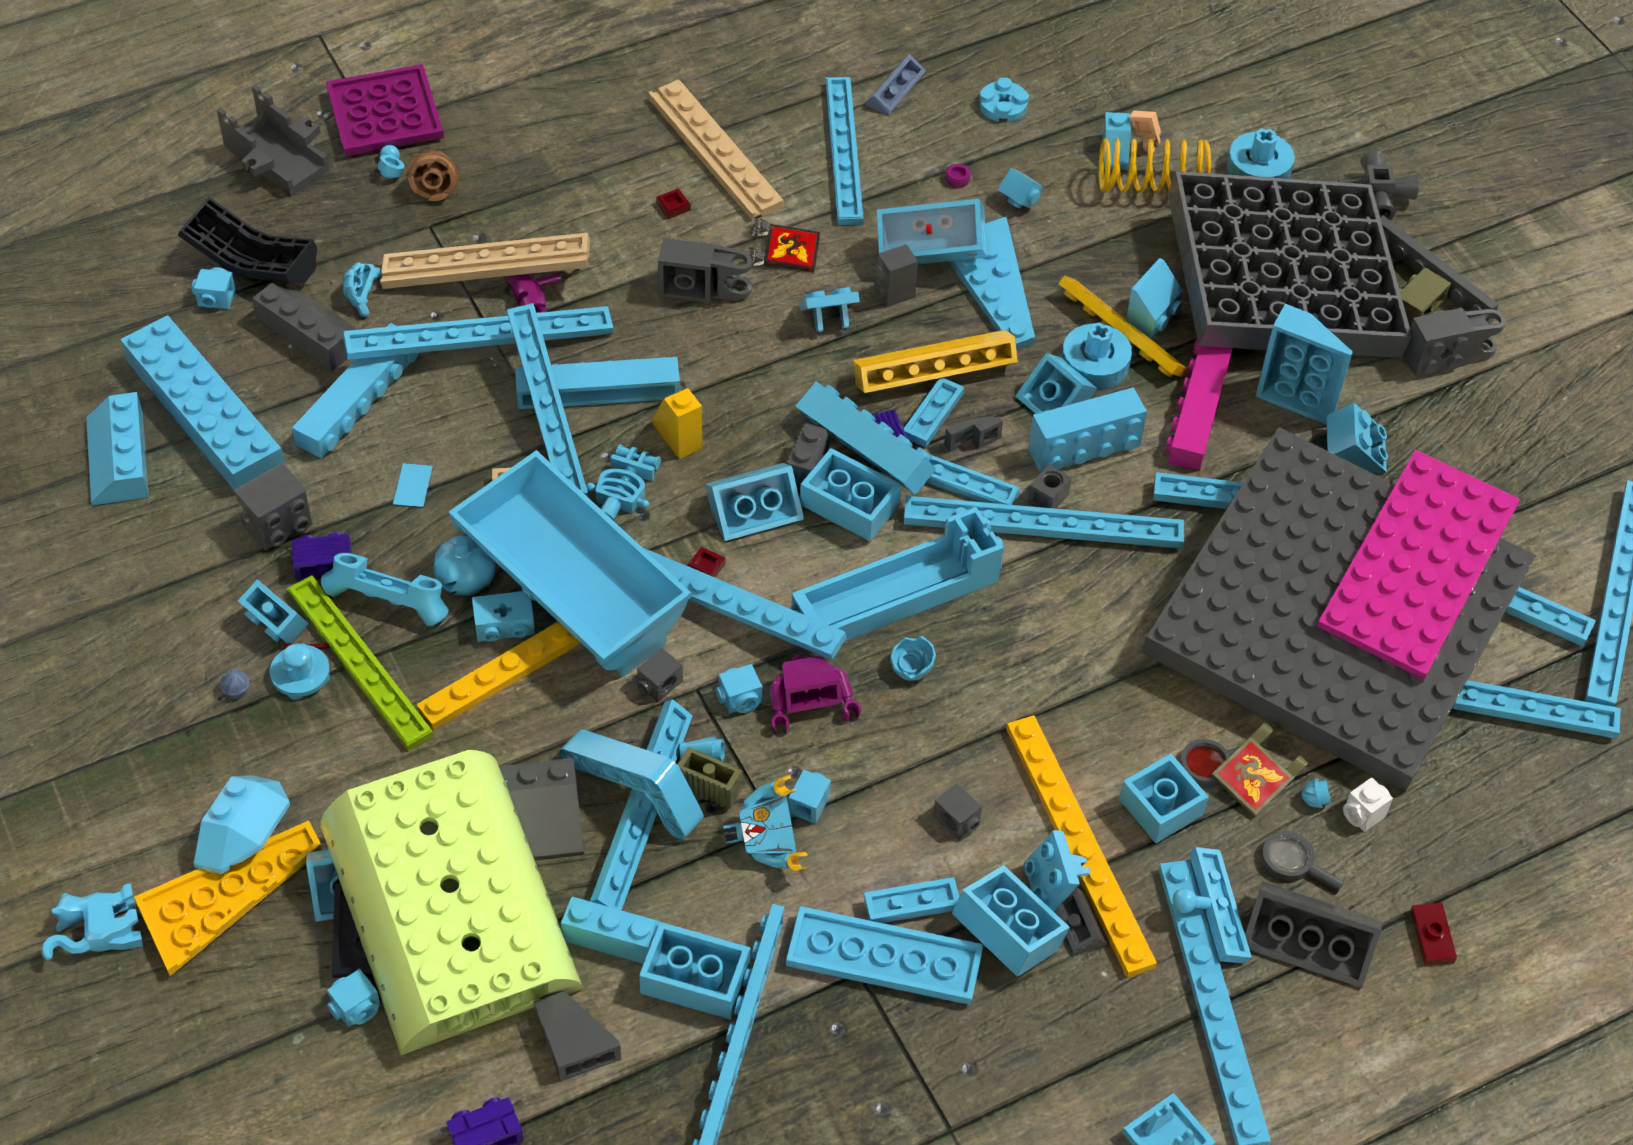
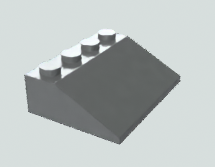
[499,758,584,860]

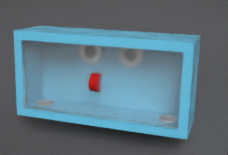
[877,199,987,264]

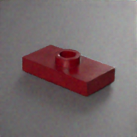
[1410,903,1457,965]

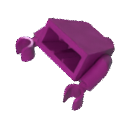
[770,654,861,735]

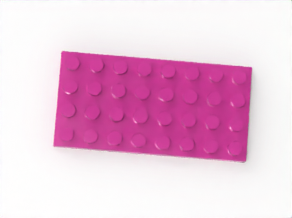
[1317,449,1520,680]

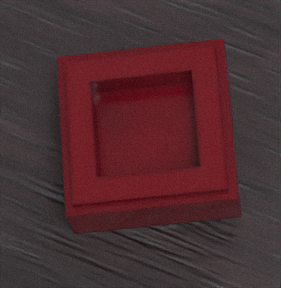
[656,188,691,219]
[687,546,726,577]

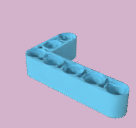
[559,729,704,840]

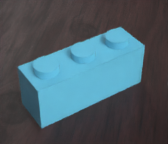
[561,897,661,964]

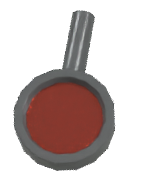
[1180,739,1240,788]

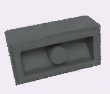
[1054,887,1107,955]

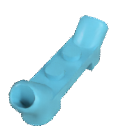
[321,553,449,627]

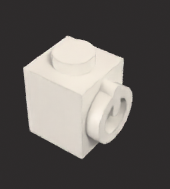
[1343,778,1393,832]

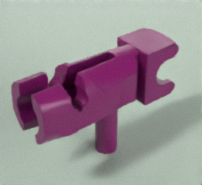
[504,272,561,313]

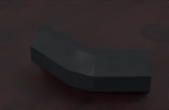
[178,196,317,284]

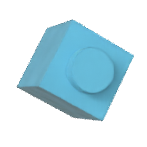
[788,769,831,824]

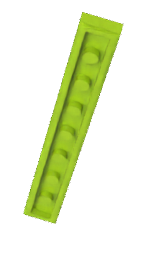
[287,575,434,751]

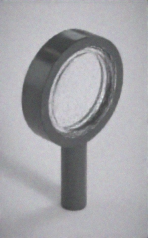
[1261,831,1344,892]

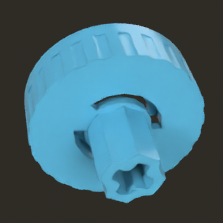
[1227,128,1295,179]
[1061,322,1132,389]

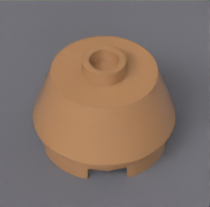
[407,150,459,201]

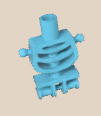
[586,444,661,521]

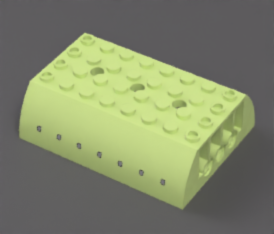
[321,750,583,1055]

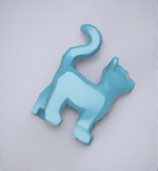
[41,883,143,960]

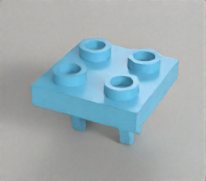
[799,287,860,332]
[1024,830,1090,912]
[1122,1093,1216,1145]

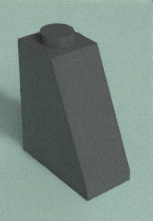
[534,991,621,1082]

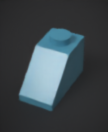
[1102,112,1131,170]

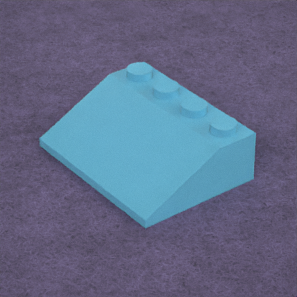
[1255,304,1352,425]

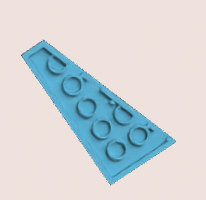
[948,217,1035,350]

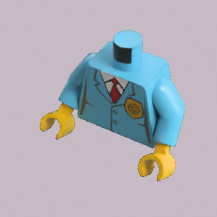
[723,775,808,871]

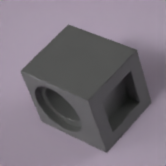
[1027,464,1071,509]
[637,648,683,702]
[933,783,982,839]

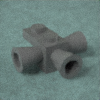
[1338,151,1419,220]

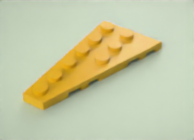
[134,821,322,976]

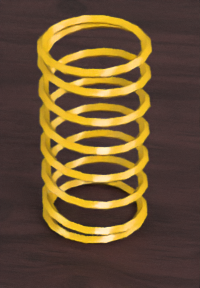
[1099,138,1211,194]

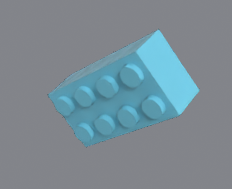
[1028,387,1147,473]

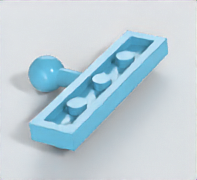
[1172,847,1252,964]

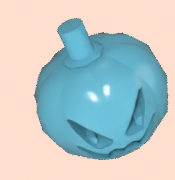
[433,535,496,596]

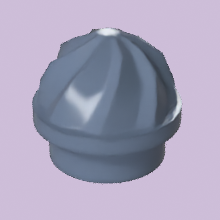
[220,669,250,699]

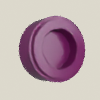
[945,164,971,188]

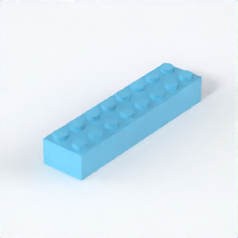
[120,315,285,490]

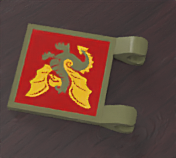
[1211,723,1308,817]

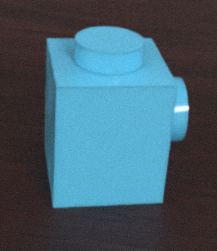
[998,168,1044,209]

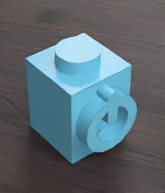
[192,267,236,309]
[715,664,762,713]
[327,969,381,1027]

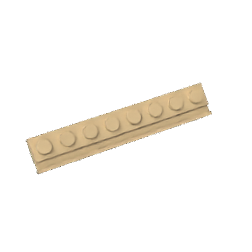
[648,80,784,221]
[380,233,590,289]

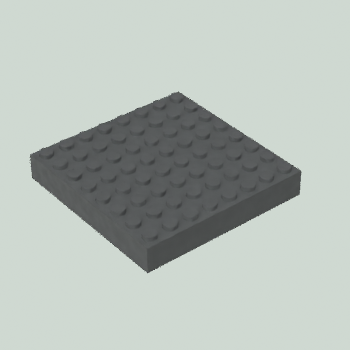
[1168,171,1412,358]

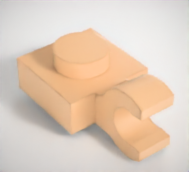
[1129,111,1161,152]

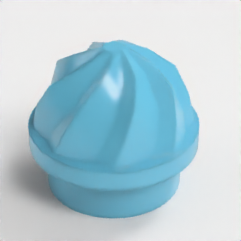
[1301,778,1331,808]

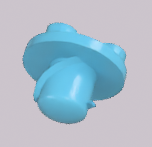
[270,643,330,700]

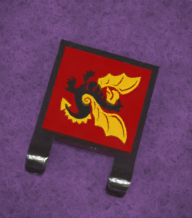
[745,218,820,273]

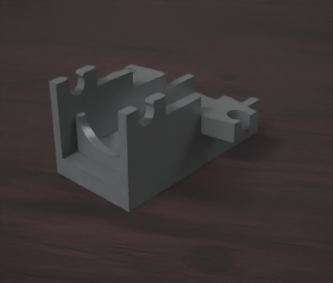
[217,84,329,196]

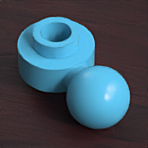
[377,145,405,179]

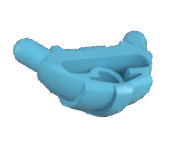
[342,262,382,318]

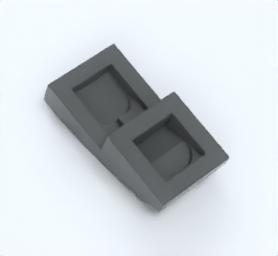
[944,417,1003,452]

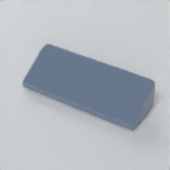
[864,54,926,115]

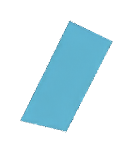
[393,463,433,507]

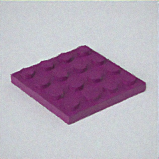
[326,64,444,157]

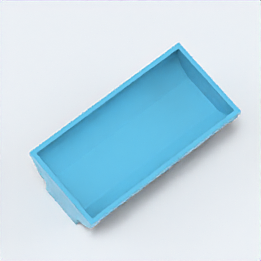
[448,450,691,677]

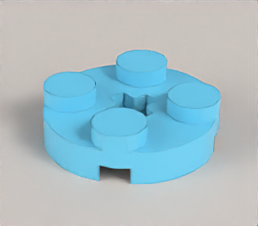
[979,78,1029,122]

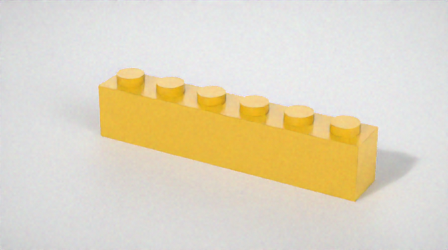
[853,330,1018,393]

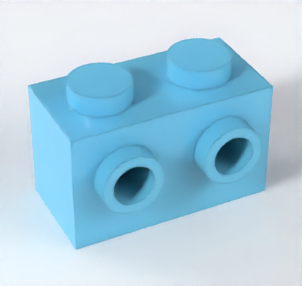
[238,579,309,643]

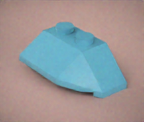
[194,776,290,874]

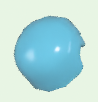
[890,636,936,681]

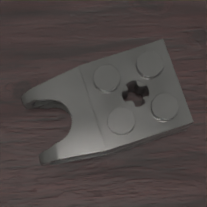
[658,238,752,303]
[1403,308,1506,376]

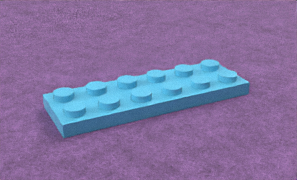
[786,906,983,1005]

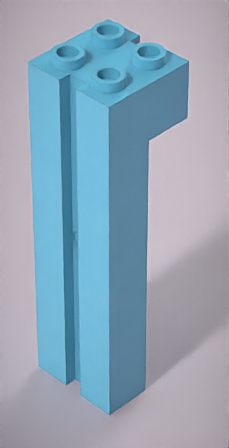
[791,507,1005,642]

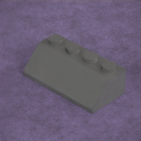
[252,283,358,371]
[1245,881,1382,988]

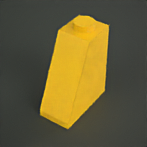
[652,388,703,459]

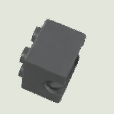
[234,463,313,551]

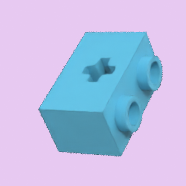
[472,591,535,642]

